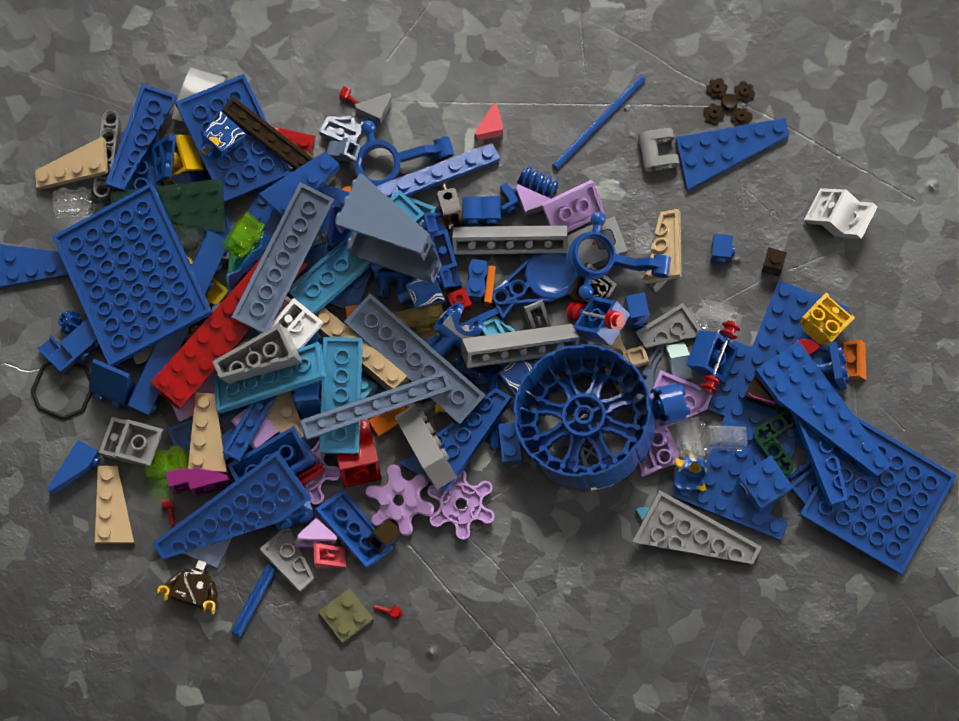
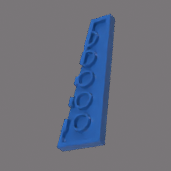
[106,84,177,192]
[792,415,848,507]

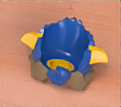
[673,450,708,492]

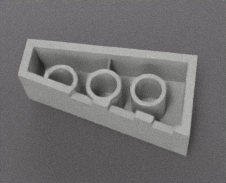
[212,324,303,384]
[395,405,457,489]

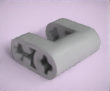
[638,128,680,172]

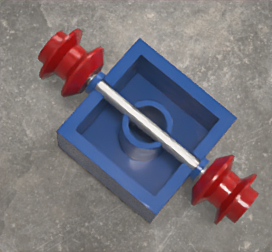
[567,296,630,346]
[686,320,740,395]

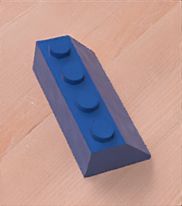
[228,426,318,481]

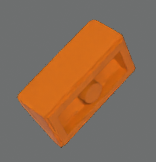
[843,340,866,380]

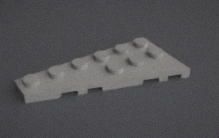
[631,490,762,564]

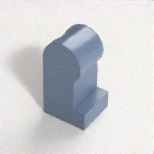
[327,138,361,162]

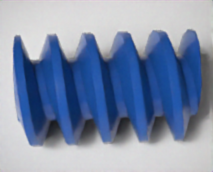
[517,165,559,199]

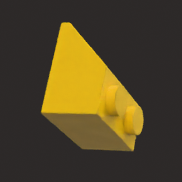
[163,134,204,185]

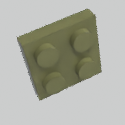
[318,588,374,644]

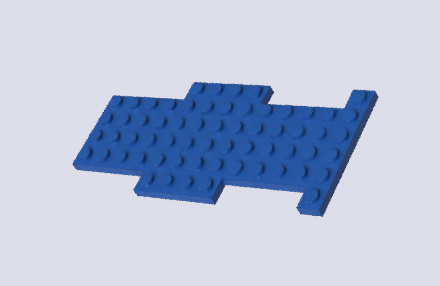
[672,280,850,541]

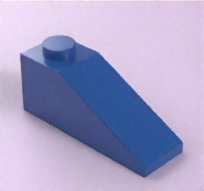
[47,440,101,495]

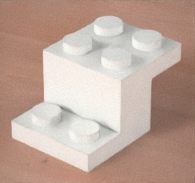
[804,188,877,239]
[270,295,324,349]

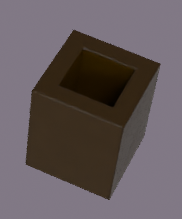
[761,247,787,276]
[367,519,401,554]

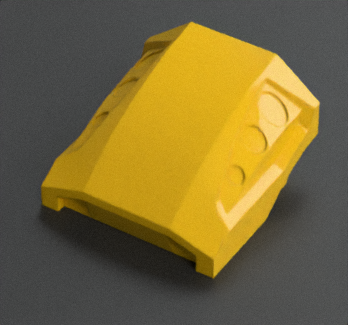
[800,293,855,346]

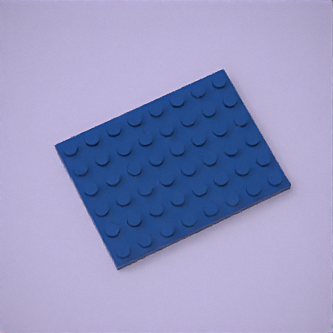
[52,182,213,367]

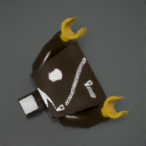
[156,560,218,614]

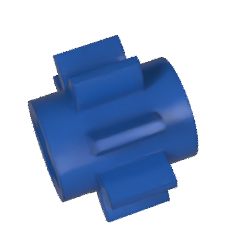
[58,310,82,335]

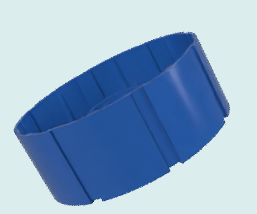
[513,344,656,490]

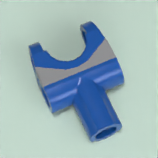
[431,302,484,358]

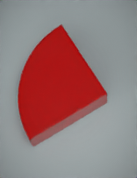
[792,339,820,355]

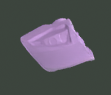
[639,427,680,477]

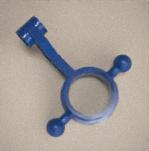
[354,120,454,186]
[568,212,671,300]

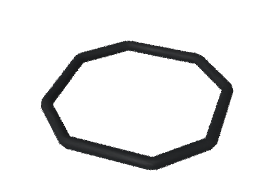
[31,362,92,419]

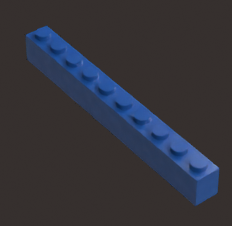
[126,231,230,415]

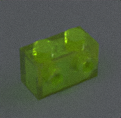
[221,211,265,259]
[145,446,189,480]

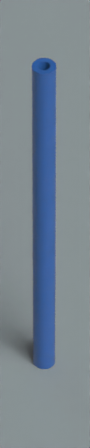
[552,75,645,170]

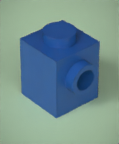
[710,234,735,264]

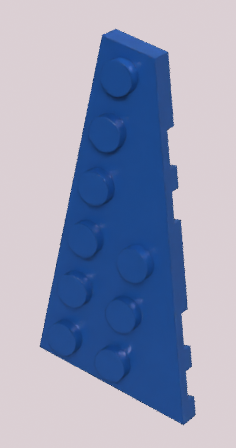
[675,118,789,191]
[399,388,513,494]

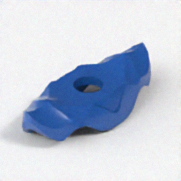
[226,236,271,290]

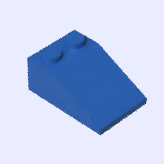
[89,359,135,409]

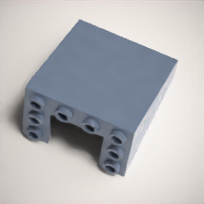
[335,173,442,284]

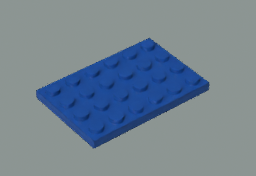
[175,74,292,204]

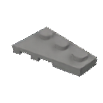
[635,303,701,350]
[259,528,314,593]

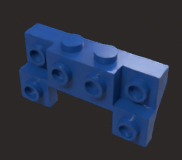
[421,212,462,289]
[37,308,100,374]

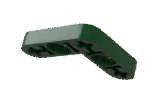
[753,409,796,476]

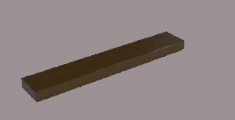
[221,97,313,170]

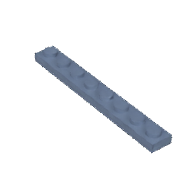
[299,371,451,440]

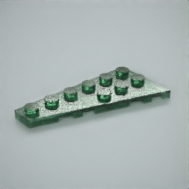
[111,179,225,234]

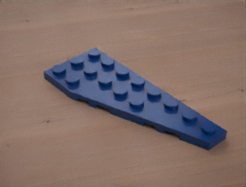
[754,341,891,478]
[152,451,312,559]

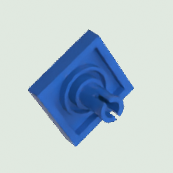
[816,341,850,390]

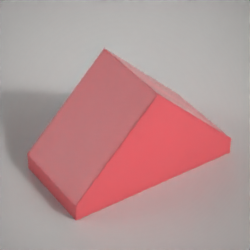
[474,103,503,141]
[314,544,346,569]

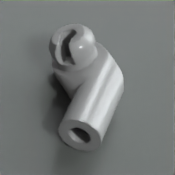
[405,399,435,414]

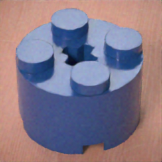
[650,383,690,426]

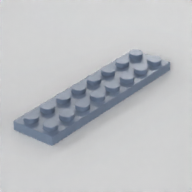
[231,182,334,333]
[344,294,486,425]

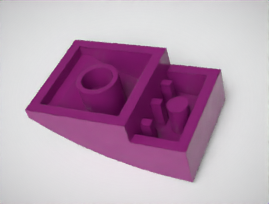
[166,468,231,497]

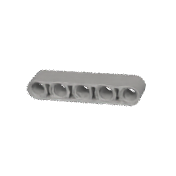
[93,110,121,203]

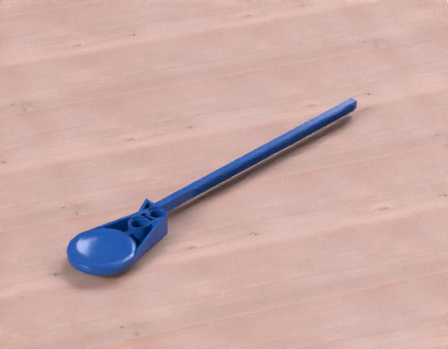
[294,253,578,404]

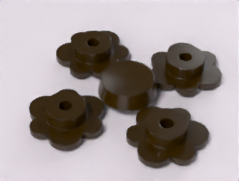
[703,78,755,126]

